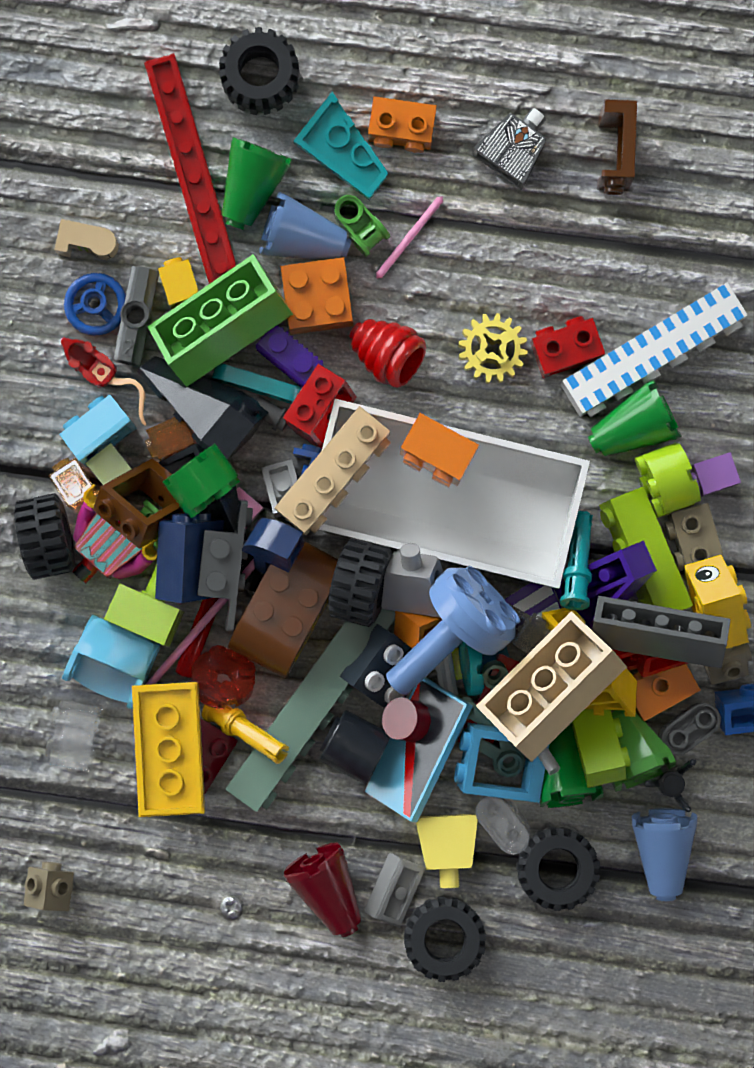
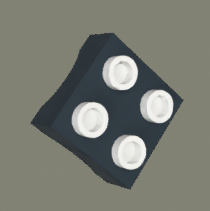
[339,624,412,709]

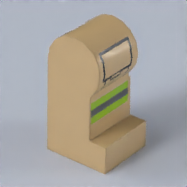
[54,219,119,260]

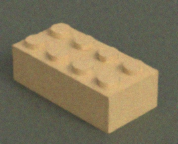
[476,611,627,762]

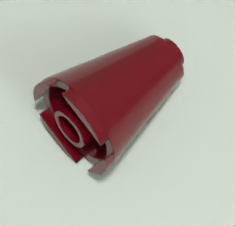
[284,843,361,937]

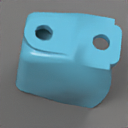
[62,615,161,710]

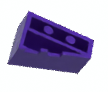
[554,540,657,630]

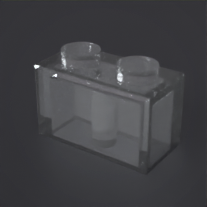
[45,701,102,771]

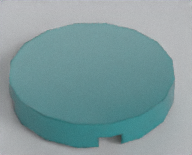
[459,642,484,696]

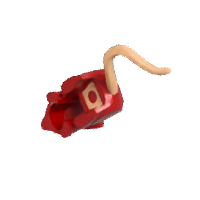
[61,337,146,426]

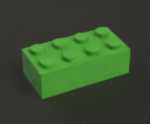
[147,254,293,387]

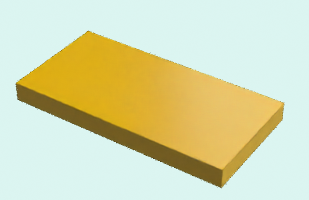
[132,682,205,817]

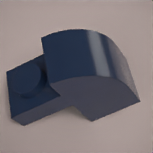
[242,518,304,574]

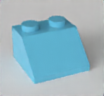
[59,395,137,467]

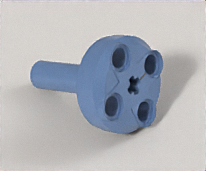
[386,566,520,695]

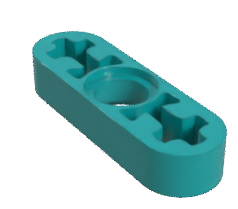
[212,363,302,404]

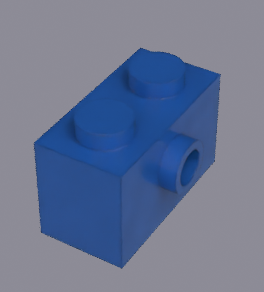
[715,684,754,735]

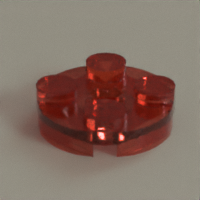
[190,645,256,709]

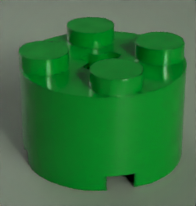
[162,443,240,518]

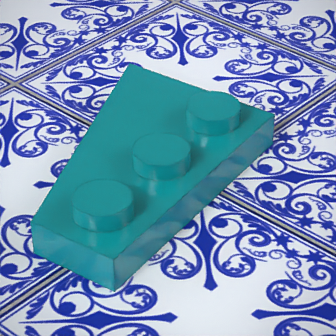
[294,92,389,200]

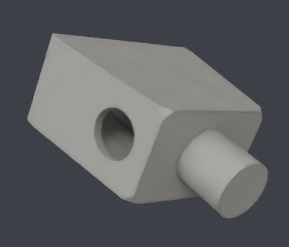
[381,543,443,618]

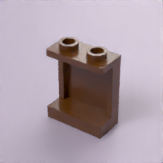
[597,99,637,195]

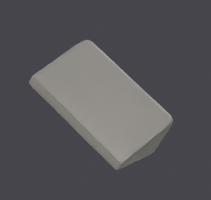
[364,853,426,928]

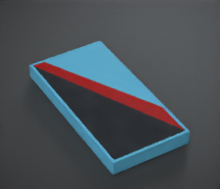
[365,678,473,822]

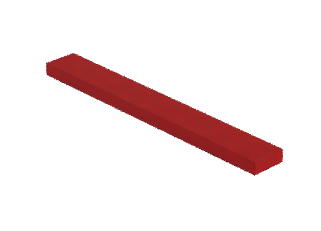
[144,53,236,284]

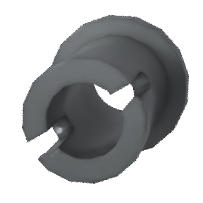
[255,395,288,431]

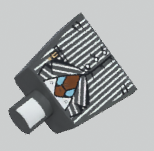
[473,108,546,190]

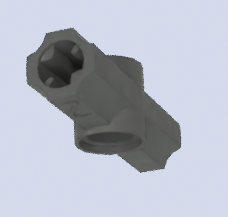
[113,266,159,366]

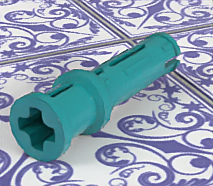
[560,511,593,610]

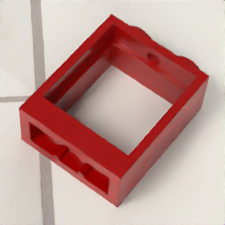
[283,363,357,450]

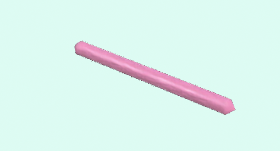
[376,196,443,279]

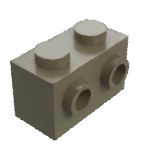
[664,503,726,577]

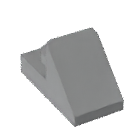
[261,459,298,518]

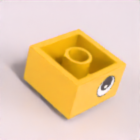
[684,555,751,649]

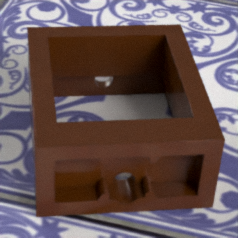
[93,458,188,549]

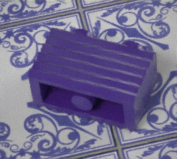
[256,325,324,388]

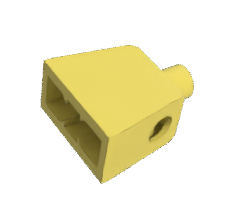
[416,814,478,888]

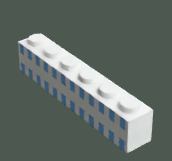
[560,282,747,418]

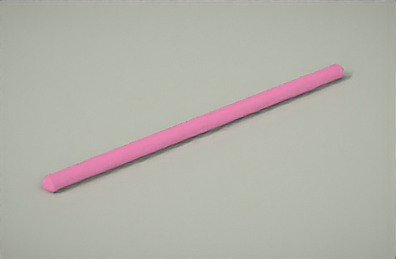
[145,559,255,685]

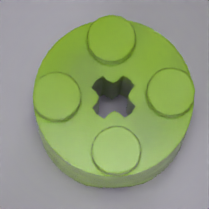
[635,443,701,518]

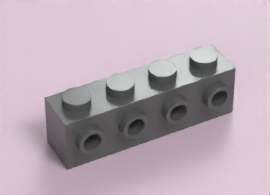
[592,596,730,669]

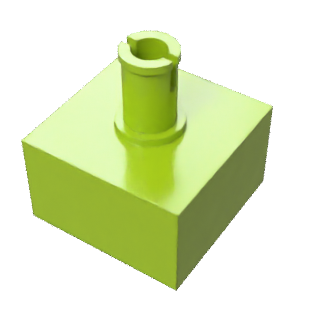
[104,564,185,647]

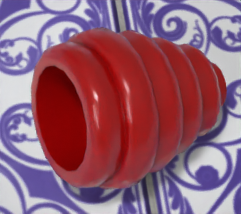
[349,319,427,388]

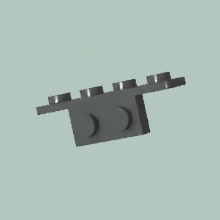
[197,500,253,632]

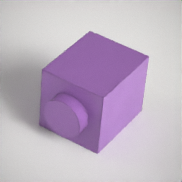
[691,452,741,497]

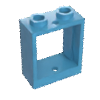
[454,722,549,803]

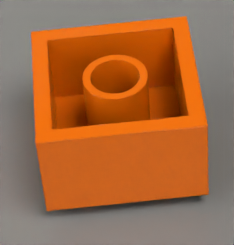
[280,257,353,335]
[400,413,479,488]

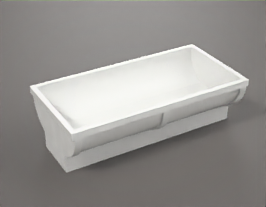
[319,399,590,589]

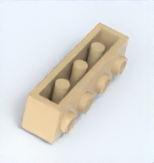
[274,406,391,535]

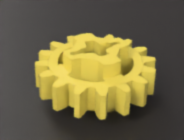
[458,313,528,384]

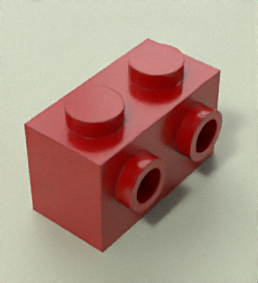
[530,316,605,379]

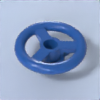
[64,273,126,336]

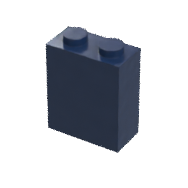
[155,511,224,603]

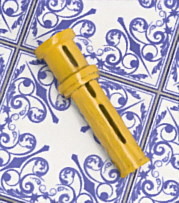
[201,695,289,764]

